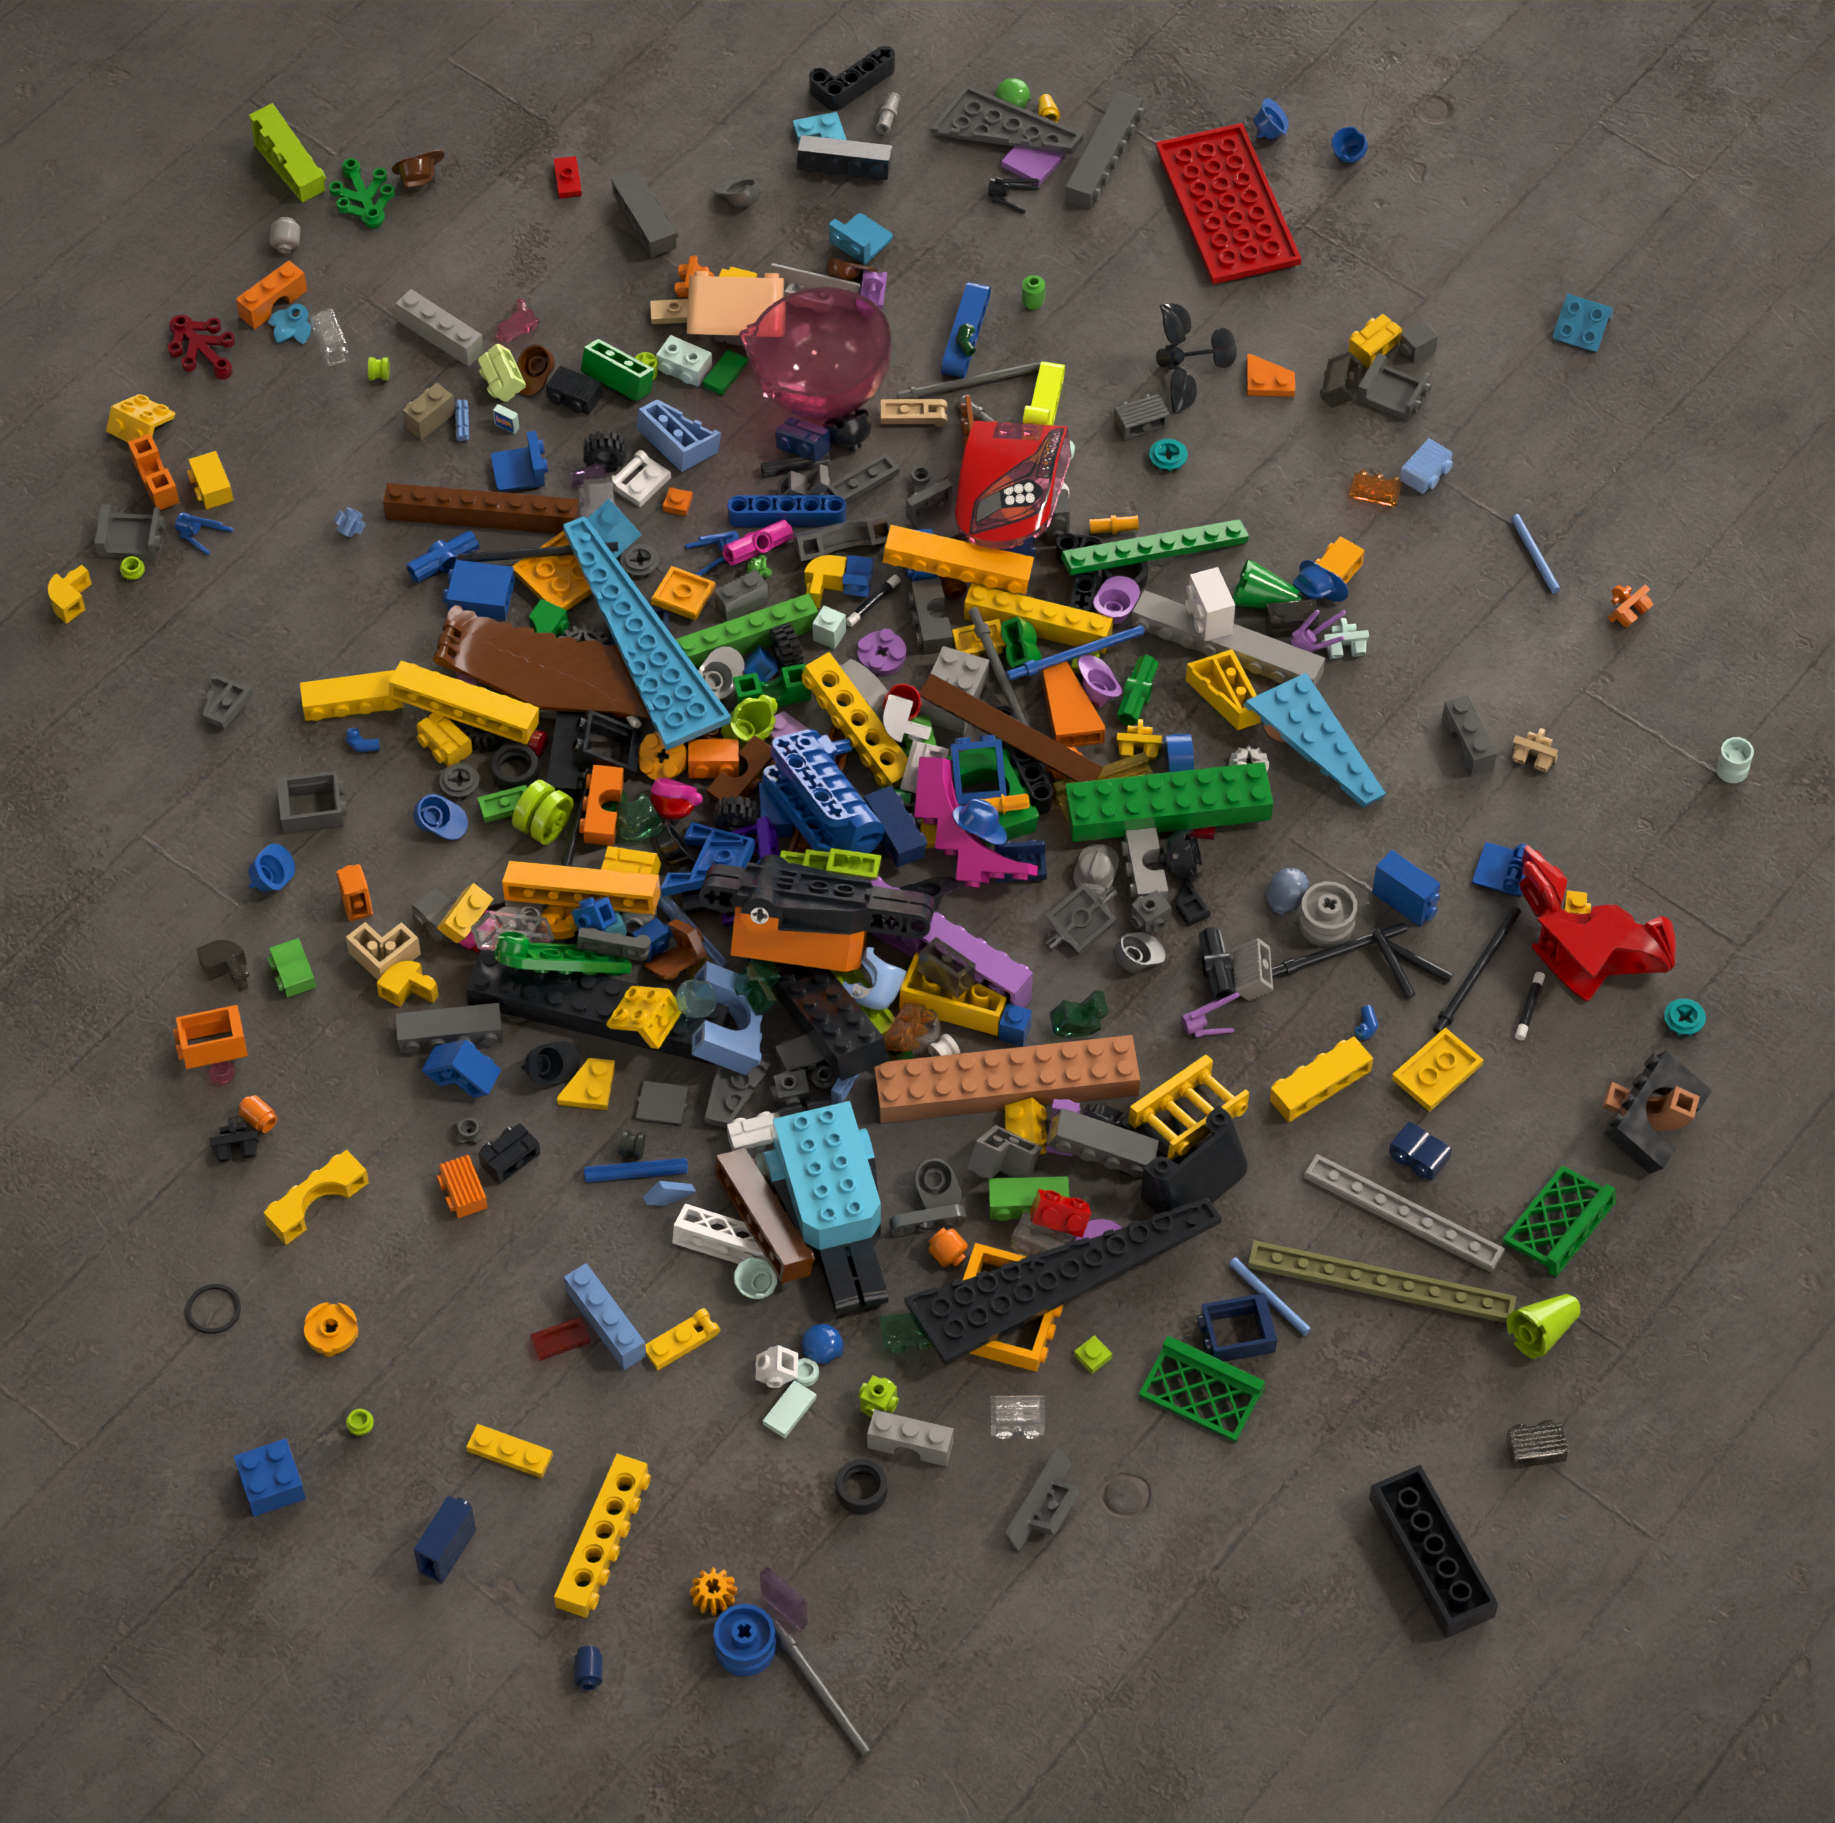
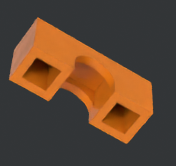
[236,260,307,330]
[128,434,179,510]
[579,765,624,846]

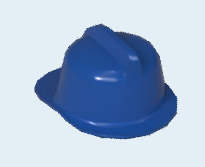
[1253,98,1288,140]
[1293,560,1349,602]
[953,799,1007,845]
[248,844,295,892]

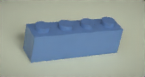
[564,1263,647,1370]

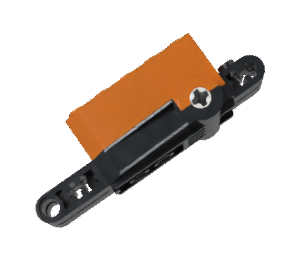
[699,855,935,972]

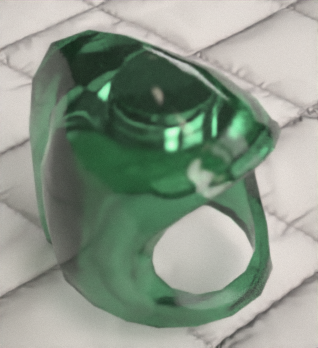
[615,793,666,842]

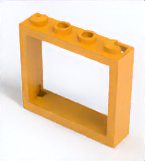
[963,1243,1063,1372]

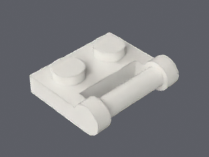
[607,450,671,507]

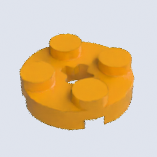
[638,732,688,780]
[540,905,578,939]
[304,1302,359,1357]

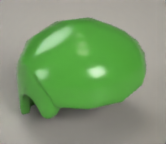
[995,78,1031,108]

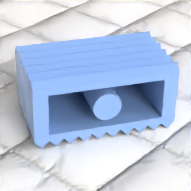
[1400,438,1453,494]

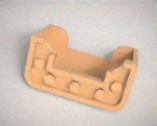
[687,271,784,336]

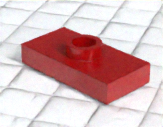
[553,156,582,199]

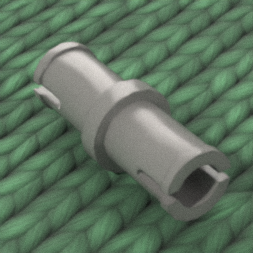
[876,92,901,135]

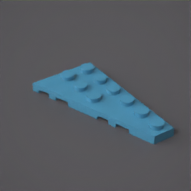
[1243,673,1386,808]

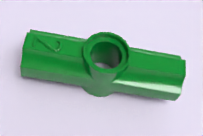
[1117,655,1159,726]

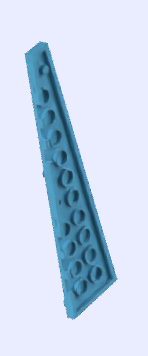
[563,516,731,751]

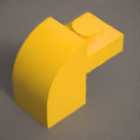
[804,555,847,608]
[48,565,92,624]
[377,961,439,1007]

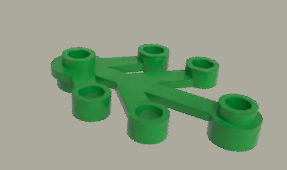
[329,158,395,229]

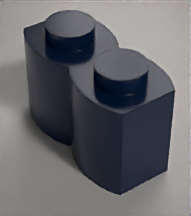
[1389,1122,1452,1180]

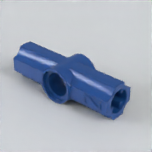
[406,531,480,582]

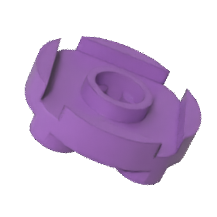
[857,629,906,677]

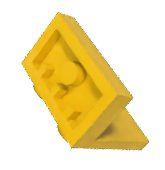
[606,986,684,1049]

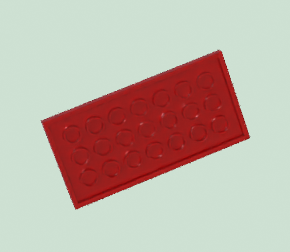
[1155,123,1301,285]

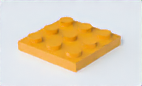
[512,531,592,610]

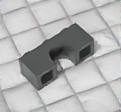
[907,578,953,655]
[1442,695,1497,777]

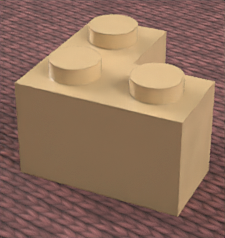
[346,922,421,980]

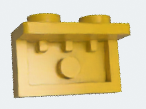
[951,619,1007,657]
[1005,1097,1048,1154]

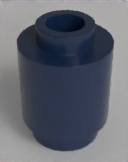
[574,1646,603,1690]

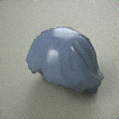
[1265,868,1309,915]

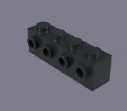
[797,135,892,180]

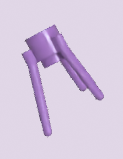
[1290,610,1346,653]
[1181,993,1240,1038]

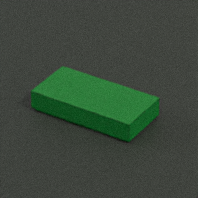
[703,349,748,396]

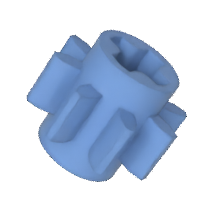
[334,507,366,537]

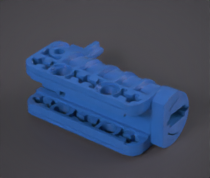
[762,730,885,854]

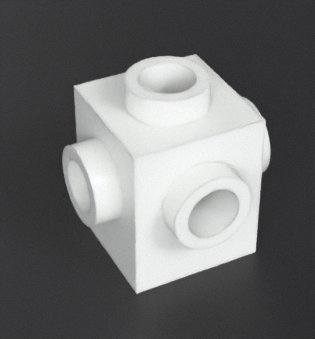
[755,1345,798,1388]

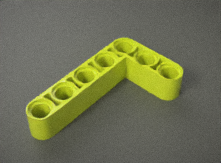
[1022,361,1065,460]

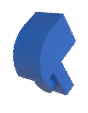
[842,555,874,597]
[1163,734,1194,773]

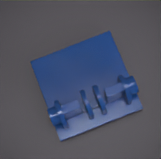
[1472,842,1527,897]

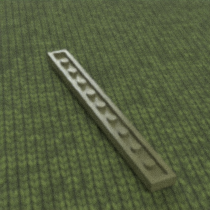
[1248,1240,1517,1323]

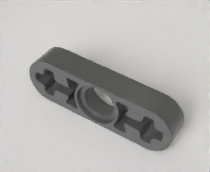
[889,1204,967,1237]

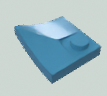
[587,498,642,558]

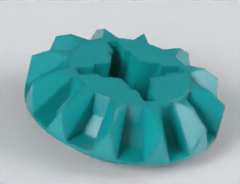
[1149,439,1188,472]
[1664,999,1706,1037]

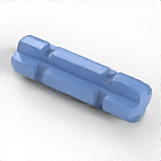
[455,399,469,442]

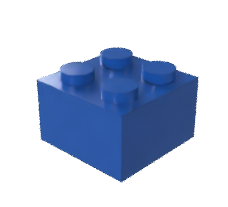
[234,1439,306,1517]

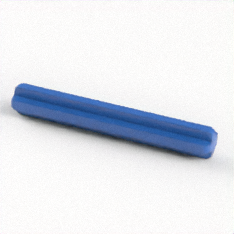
[584,1158,688,1182]

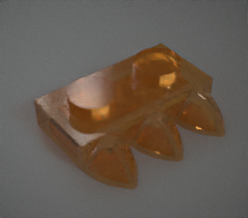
[1349,468,1402,507]
[884,1003,936,1052]

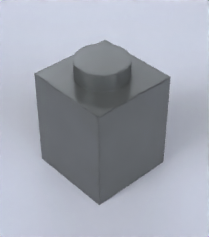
[1399,321,1438,363]

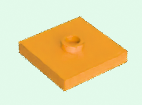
[651,566,716,621]

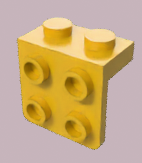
[106,395,175,442]

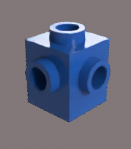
[571,897,617,932]

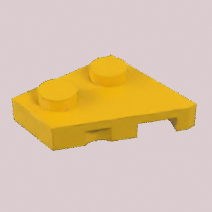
[557,1058,615,1110]

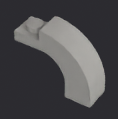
[826,659,888,725]

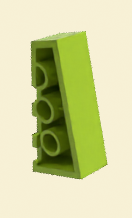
[249,103,326,203]

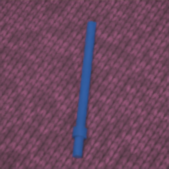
[1006,625,1145,681]

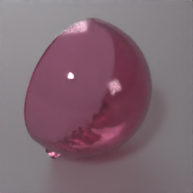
[739,287,892,420]

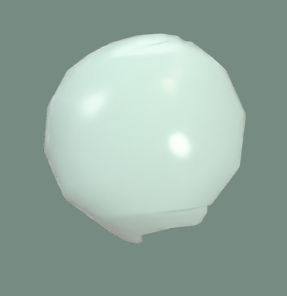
[734,1257,777,1299]

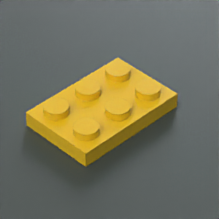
[1392,1028,1484,1112]

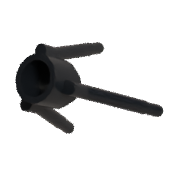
[988,177,1040,213]

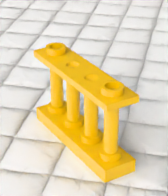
[1128,1055,1249,1160]

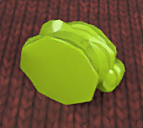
[720,695,778,752]

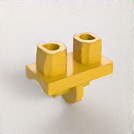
[1116,719,1162,761]

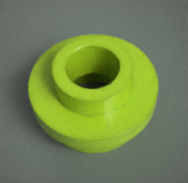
[120,556,145,580]

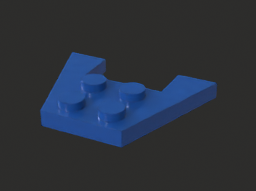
[660,822,756,896]

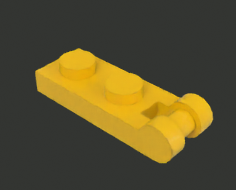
[645,1308,721,1371]

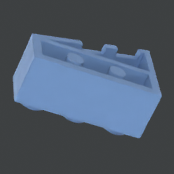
[637,399,721,472]

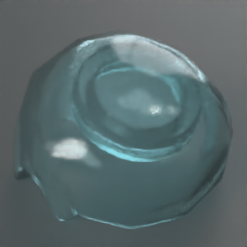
[676,979,716,1019]

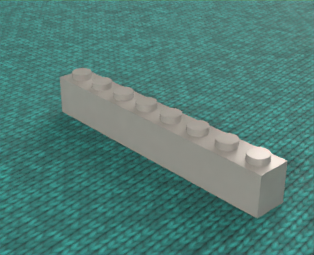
[1132,590,1325,687]

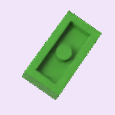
[478,785,527,823]

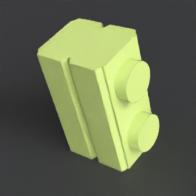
[478,344,526,402]

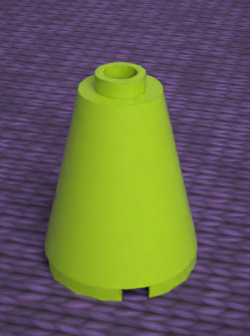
[1506,1294,1581,1359]

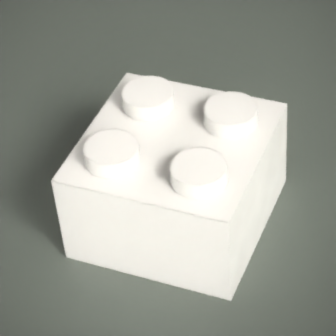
[1185,567,1235,641]

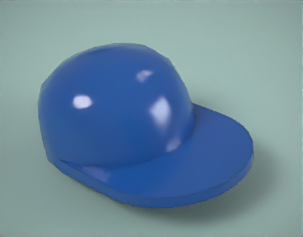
[413,794,468,840]

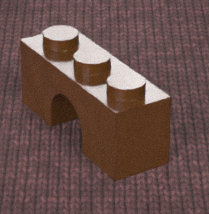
[706,735,776,804]

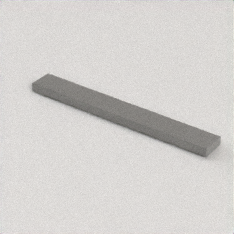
[1304,1154,1505,1273]

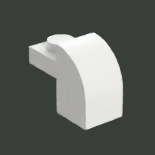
[883,694,932,742]

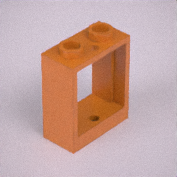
[173,1005,248,1069]

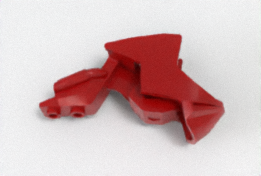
[1520,845,1676,1002]

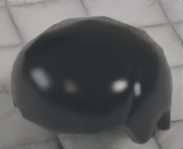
[1082,1104,1124,1127]

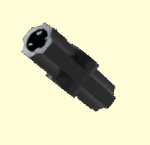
[1198,927,1235,1001]

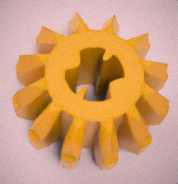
[690,1567,737,1616]

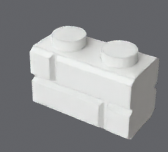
[727,1112,779,1157]

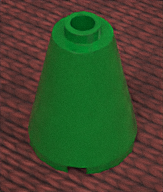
[1232,559,1302,613]

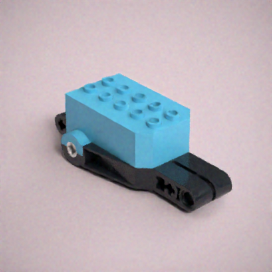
[763,1096,889,1315]

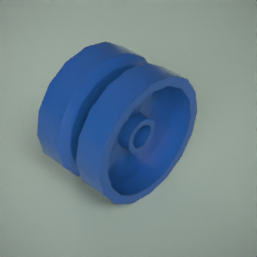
[713,1604,776,1676]

